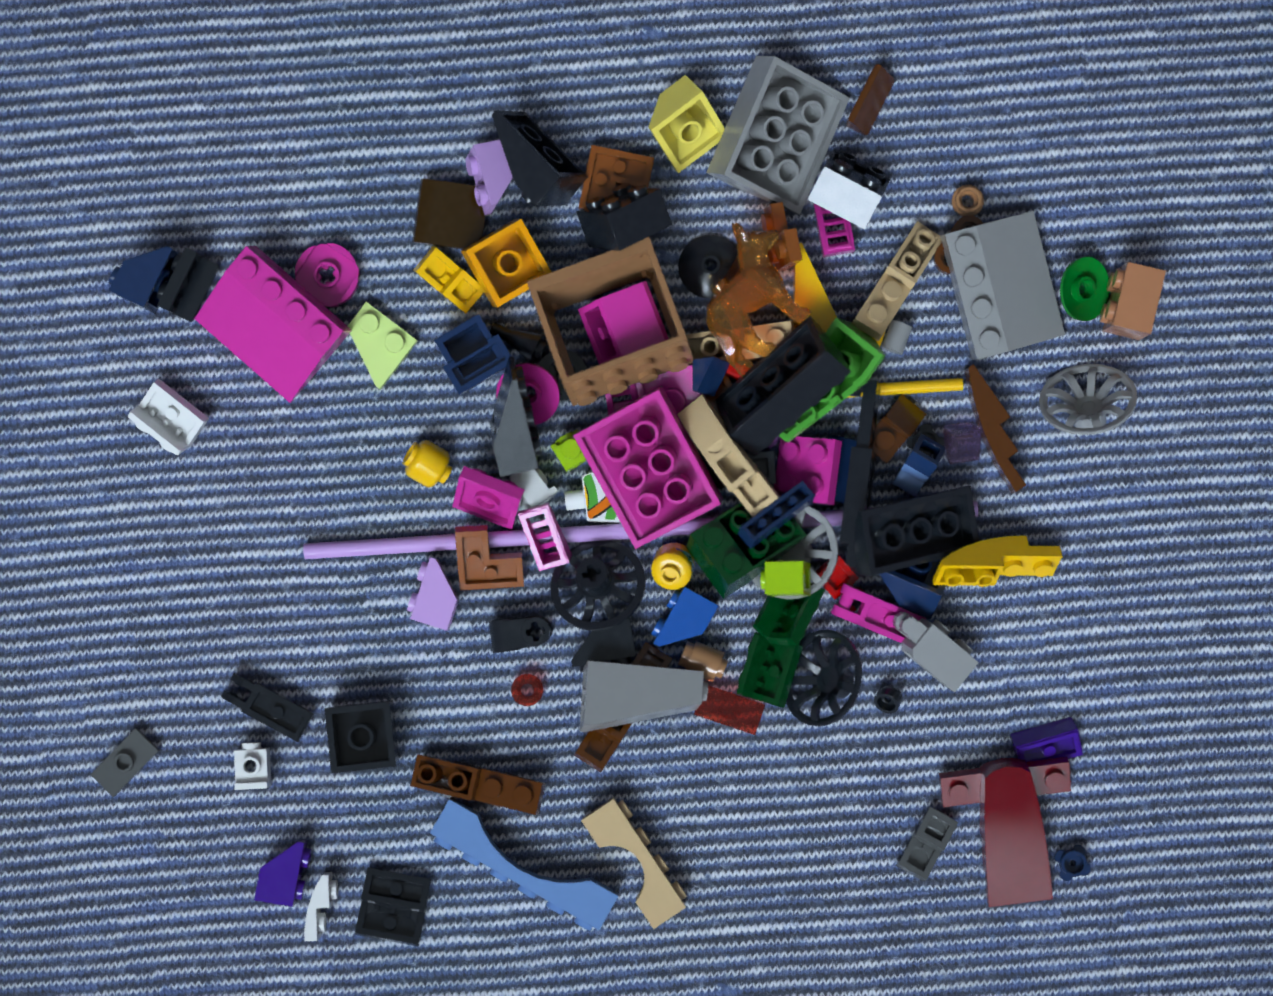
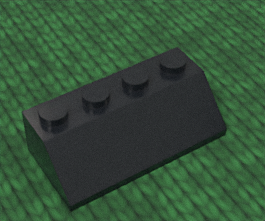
[715,316,851,456]

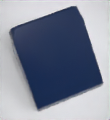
[693,357,729,397]

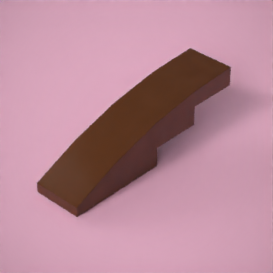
[965,364,1026,493]
[574,642,672,773]

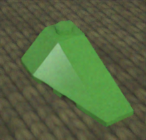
[779,318,886,443]

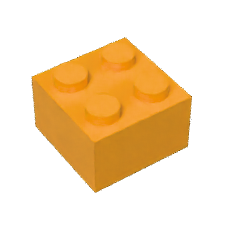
[461,219,551,307]

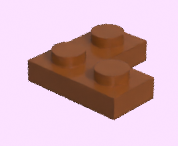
[579,145,654,209]
[761,202,803,272]
[455,525,524,590]

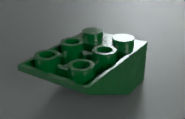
[686,503,807,599]

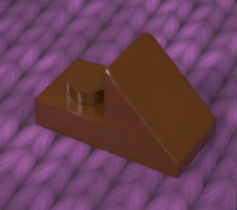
[873,394,927,464]

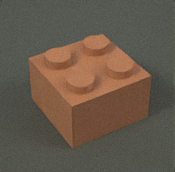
[1099,262,1166,340]

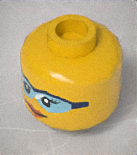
[651,543,695,590]

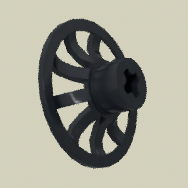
[550,540,646,631]
[786,630,862,727]

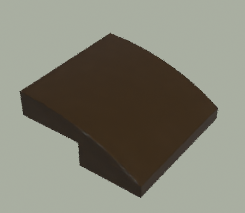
[412,179,485,250]

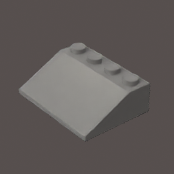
[706,56,850,214]
[940,211,1065,360]

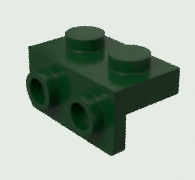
[753,583,825,645]
[737,632,803,708]

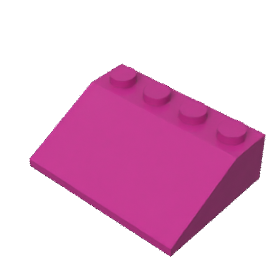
[195,246,352,403]
[573,386,724,549]

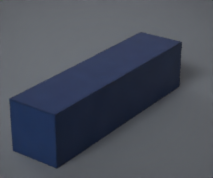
[738,481,815,549]

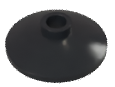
[678,235,739,299]

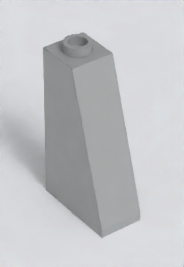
[579,661,708,732]

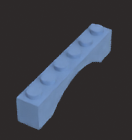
[430,797,619,931]

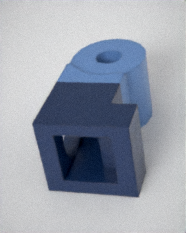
[892,433,946,497]

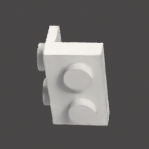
[128,379,209,455]

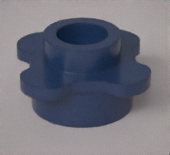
[1054,845,1091,881]

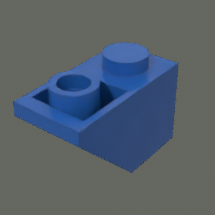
[651,587,718,647]

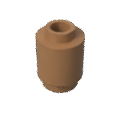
[678,641,728,682]

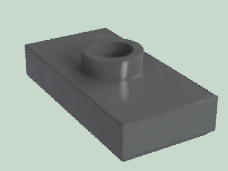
[90,728,160,797]

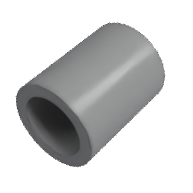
[881,320,912,355]

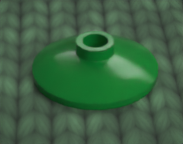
[1060,257,1110,321]

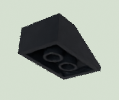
[492,110,588,206]

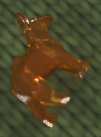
[706,222,811,377]

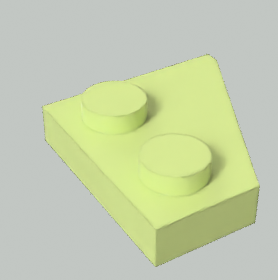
[348,302,418,390]

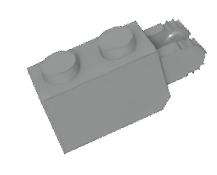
[892,611,979,693]

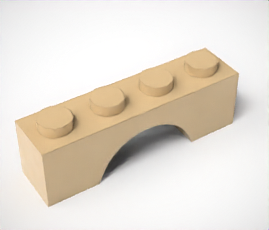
[581,797,687,929]

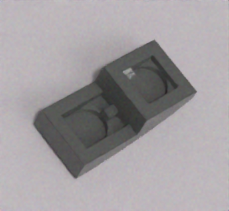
[896,807,958,882]

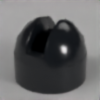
[874,685,902,714]

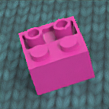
[578,281,669,365]

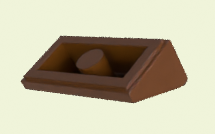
[846,64,894,136]

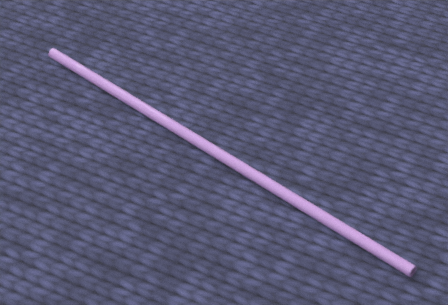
[303,501,978,559]

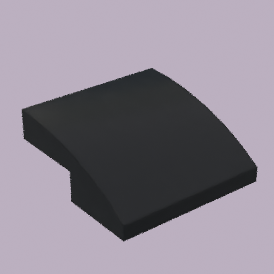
[355,867,431,947]

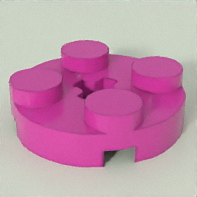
[295,243,360,308]

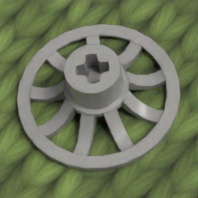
[1039,364,1137,435]
[752,506,839,600]

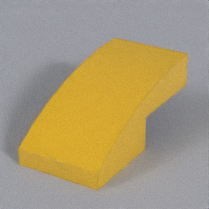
[413,246,484,314]

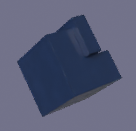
[434,314,512,395]

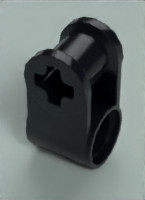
[488,616,552,653]

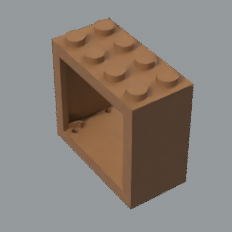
[527,237,693,406]

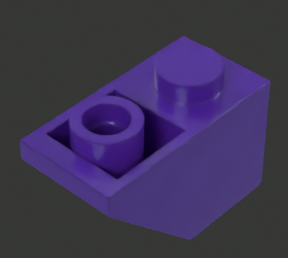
[254,839,312,907]

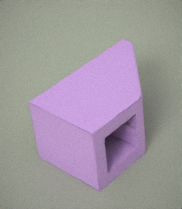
[465,140,513,215]
[407,557,459,631]

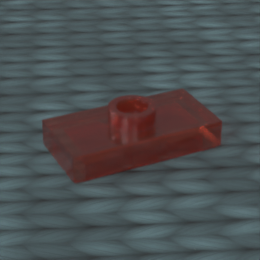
[694,685,765,735]

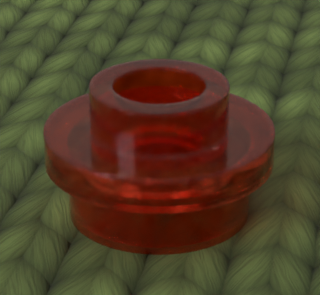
[511,674,543,706]

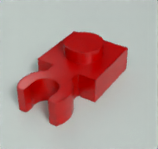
[815,555,865,612]

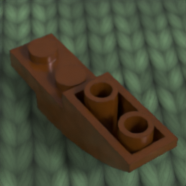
[410,754,546,815]

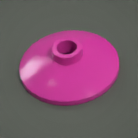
[496,363,560,425]

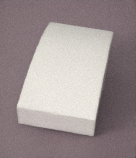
[304,872,338,941]

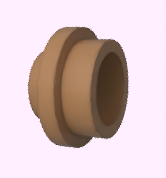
[951,185,984,217]

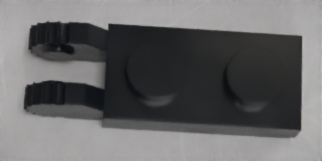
[221,673,315,742]

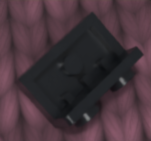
[157,247,219,322]

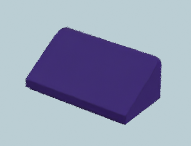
[1011,717,1083,762]

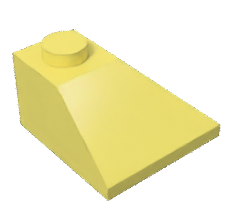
[648,75,725,173]

